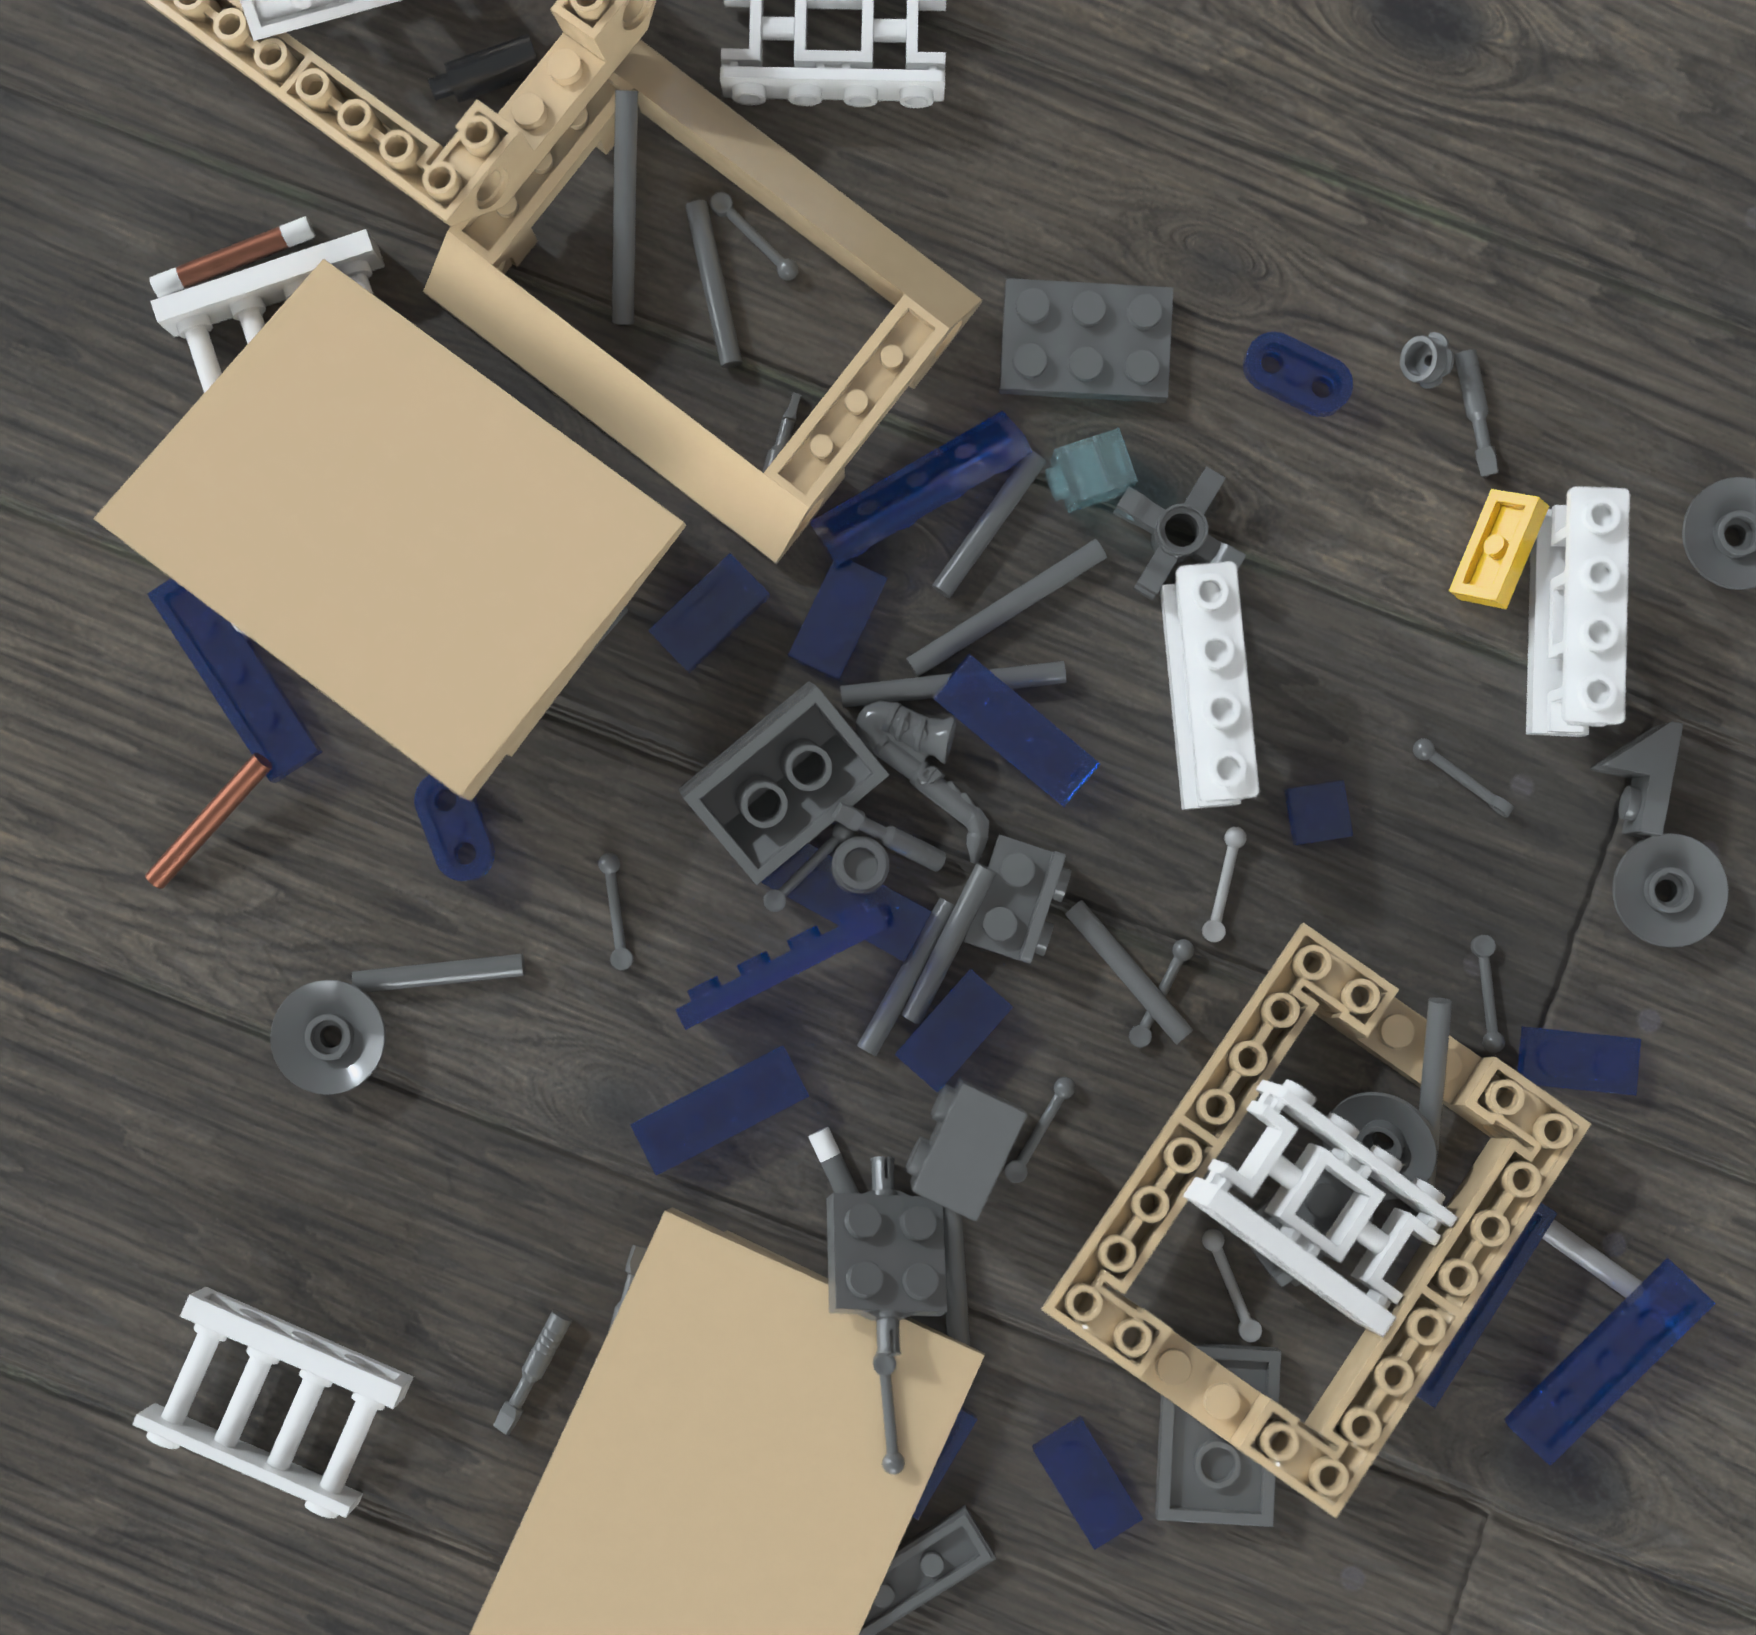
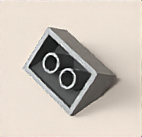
[678,681,889,885]

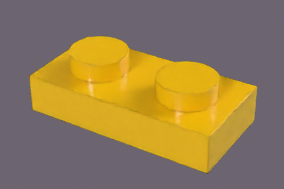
[1449,489,1549,609]

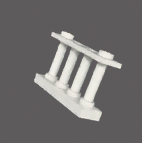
[150,229,385,393]
[132,1287,413,1518]

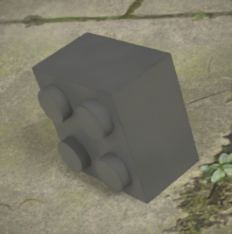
[905,1077,1028,1222]

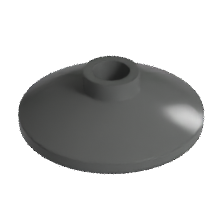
[1682,477,1756,590]
[1612,833,1729,947]
[270,980,386,1095]
[1323,1092,1438,1200]

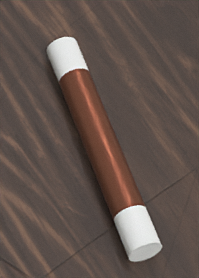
[150,216,315,298]

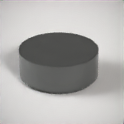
[831,836,889,896]

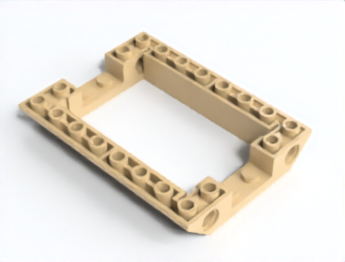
[144,0,656,226]
[423,39,982,565]
[1041,923,1591,1518]

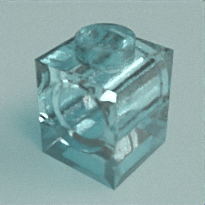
[1045,428,1138,513]

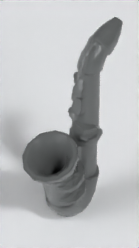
[855,701,989,864]

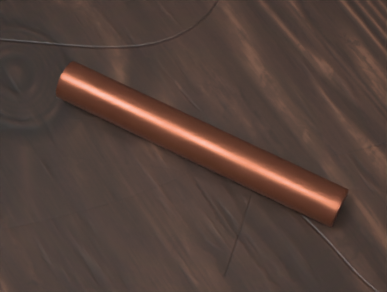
[145,753,272,889]

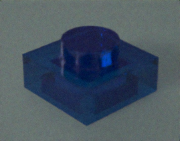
[1284,780,1353,846]

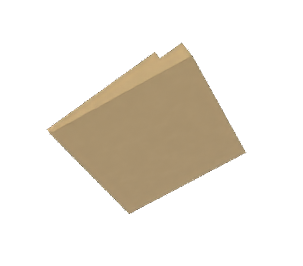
[93,259,686,801]
[470,1207,985,1635]

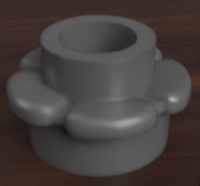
[1400,332,1454,389]

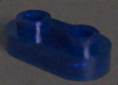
[1243,332,1353,417]
[414,774,495,882]

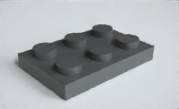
[999,278,1174,403]
[1155,1343,1281,1527]

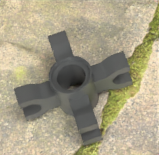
[1113,466,1246,600]

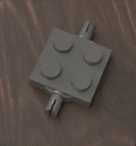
[826,1156,947,1357]

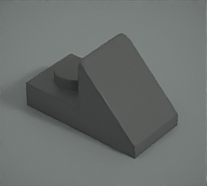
[1590,721,1684,838]

